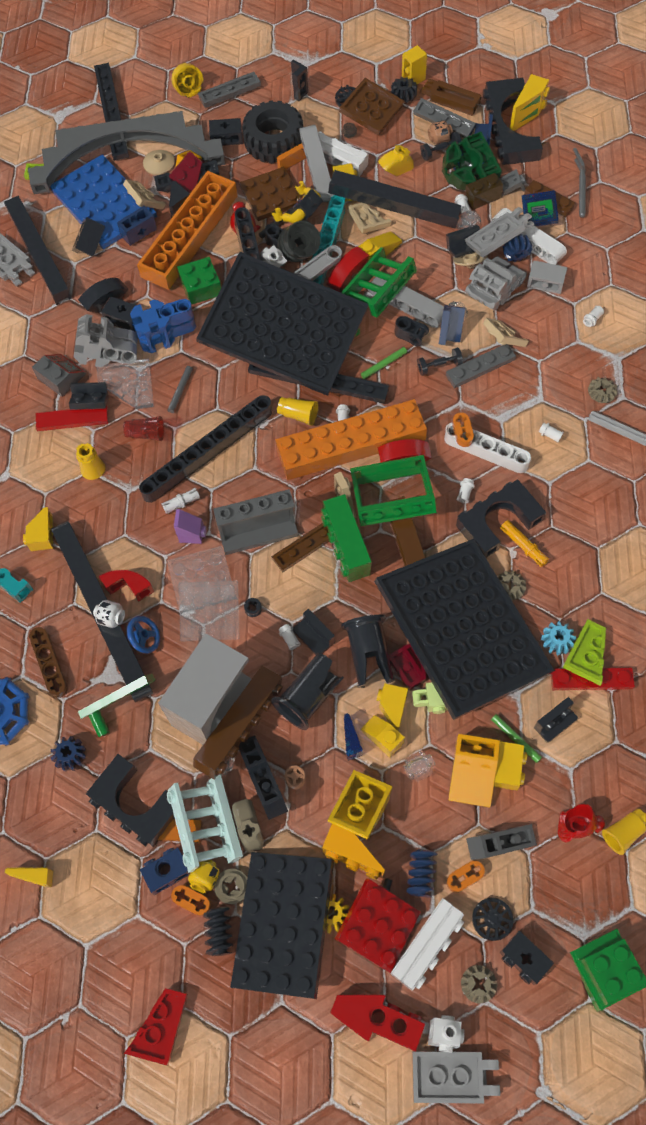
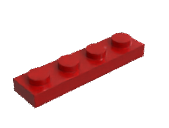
[551,668,635,691]

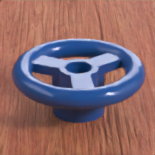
[127,616,160,653]

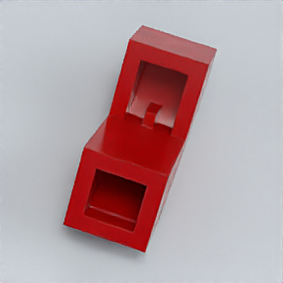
[327,246,369,293]
[378,439,432,463]
[99,570,155,602]

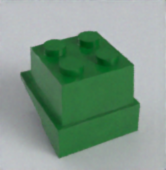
[570,929,646,1012]

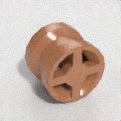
[284,765,306,790]

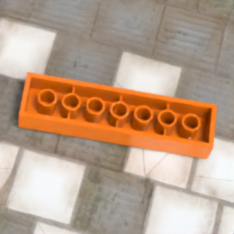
[137,171,238,290]
[275,399,427,480]

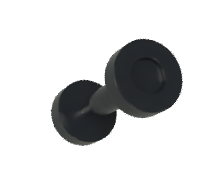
[420,132,462,161]
[417,347,463,376]

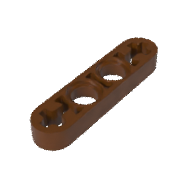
[29,627,67,698]

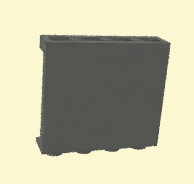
[213,489,298,555]

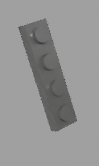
[198,72,261,108]
[413,98,476,138]
[445,344,516,389]

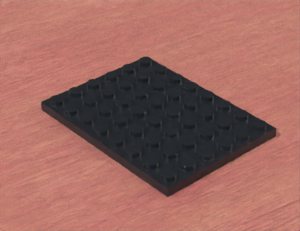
[196,252,369,396]
[374,538,555,720]

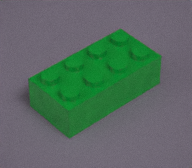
[321,494,372,583]

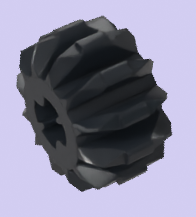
[391,76,417,103]

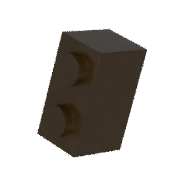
[465,173,503,210]

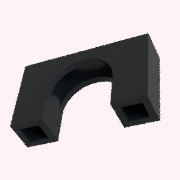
[456,479,546,558]
[86,754,185,847]

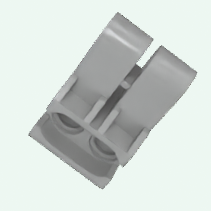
[465,256,527,311]
[74,314,138,367]

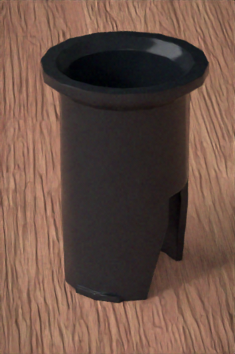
[341,614,395,688]
[271,653,344,730]

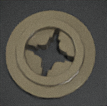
[588,377,618,403]
[498,570,526,600]
[214,869,247,905]
[461,965,497,1003]

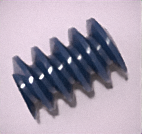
[406,849,438,898]

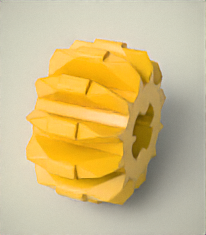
[326,894,349,933]

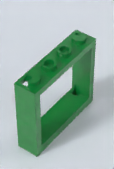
[350,455,436,526]

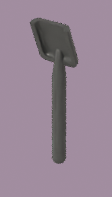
[573,148,586,218]

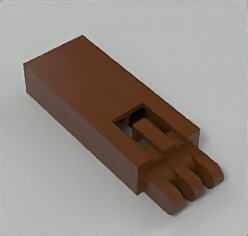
[421,79,481,116]

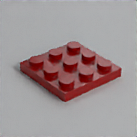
[335,878,421,973]

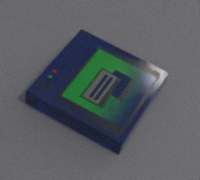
[521,190,559,227]

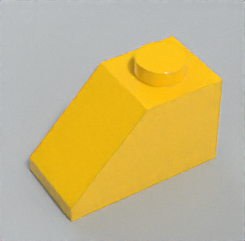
[23,507,53,551]
[376,683,408,732]
[360,715,405,758]

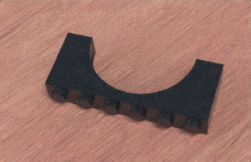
[483,77,543,165]

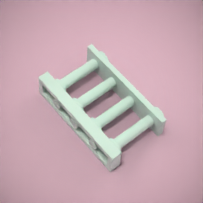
[167,775,243,873]

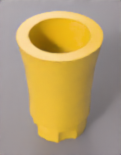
[277,397,318,426]
[76,443,105,480]
[602,809,646,855]

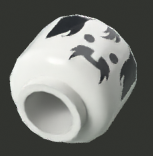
[93,600,125,628]

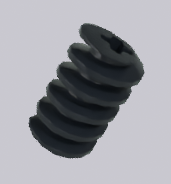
[203,907,234,956]

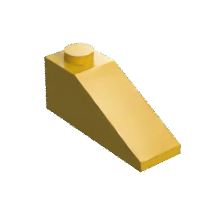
[358,231,403,261]

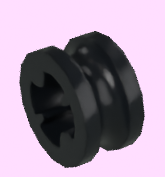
[244,598,262,617]

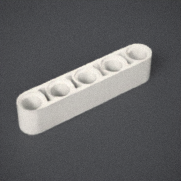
[491,208,567,265]
[444,423,531,473]

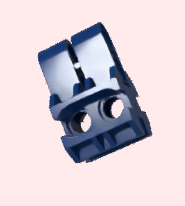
[130,299,196,353]

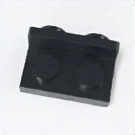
[69,382,109,410]
[534,697,578,743]

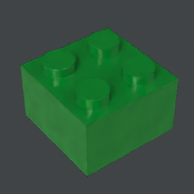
[177,257,221,305]

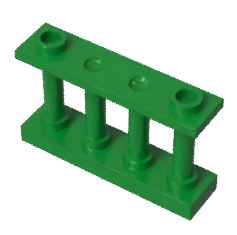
[341,247,417,318]

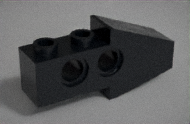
[238,735,288,820]

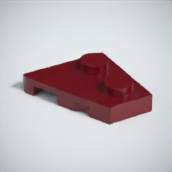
[169,151,202,193]
[389,643,426,691]

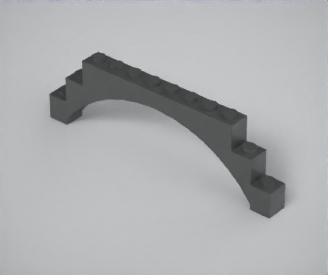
[28,111,225,194]

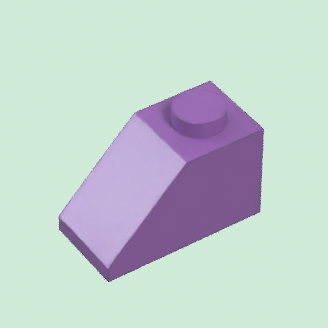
[174,509,206,544]

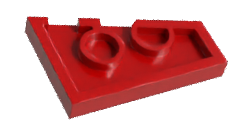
[124,988,188,1066]

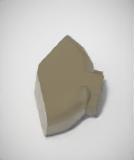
[232,799,264,853]

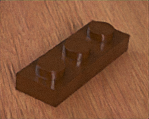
[524,180,575,217]

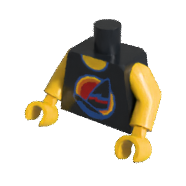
[272,181,323,223]

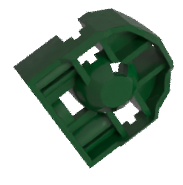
[442,131,502,190]

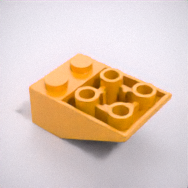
[448,734,500,808]
[322,824,385,880]

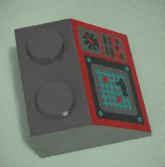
[32,354,86,397]

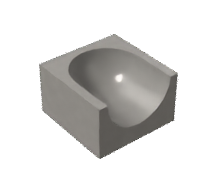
[158,634,251,745]

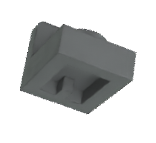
[499,169,526,195]

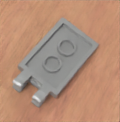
[465,207,534,258]
[0,233,35,287]
[412,1052,500,1104]

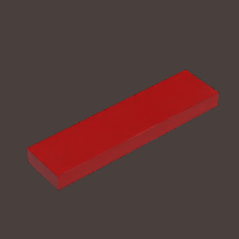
[36,405,108,431]

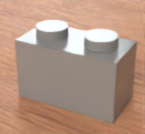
[527,260,567,294]

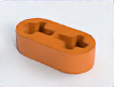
[452,413,474,447]
[446,861,485,893]
[171,885,211,916]

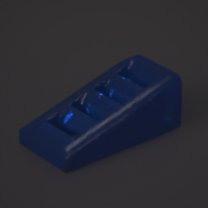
[344,713,363,761]

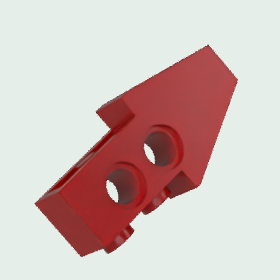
[330,995,425,1052]

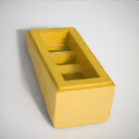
[5,868,54,888]

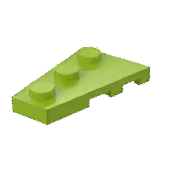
[563,619,606,686]

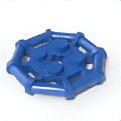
[0,677,30,746]

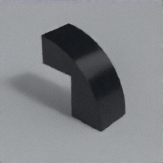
[78,278,128,313]

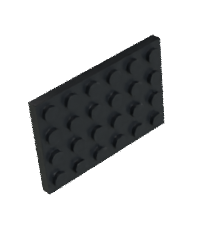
[230,852,334,999]

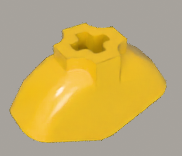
[378,145,414,176]

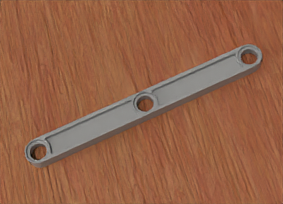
[294,245,342,281]

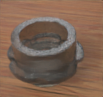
[341,123,357,138]

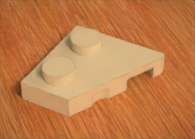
[123,179,166,210]
[348,203,392,234]
[483,318,529,347]
[334,472,356,518]

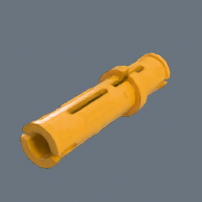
[500,520,549,567]

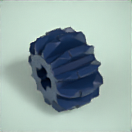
[503,234,533,262]
[50,736,86,772]

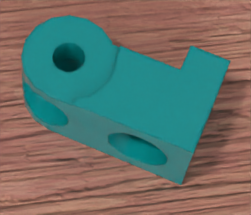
[0,568,33,603]

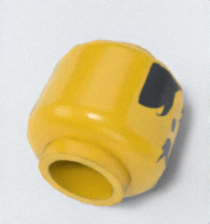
[188,859,220,893]

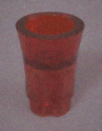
[123,416,164,441]

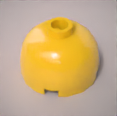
[171,63,203,97]

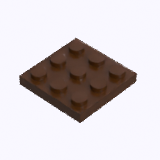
[339,78,404,136]
[239,167,301,221]

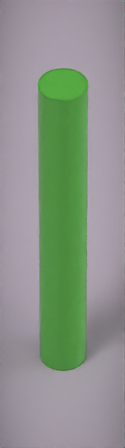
[361,347,407,379]
[491,714,542,763]

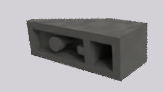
[466,824,537,860]

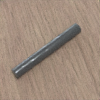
[167,366,193,413]

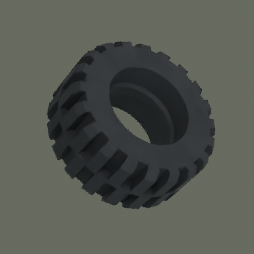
[242,100,303,164]

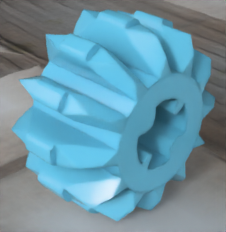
[541,621,576,656]

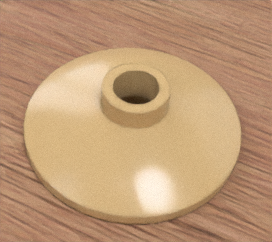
[143,150,175,175]
[453,252,487,268]

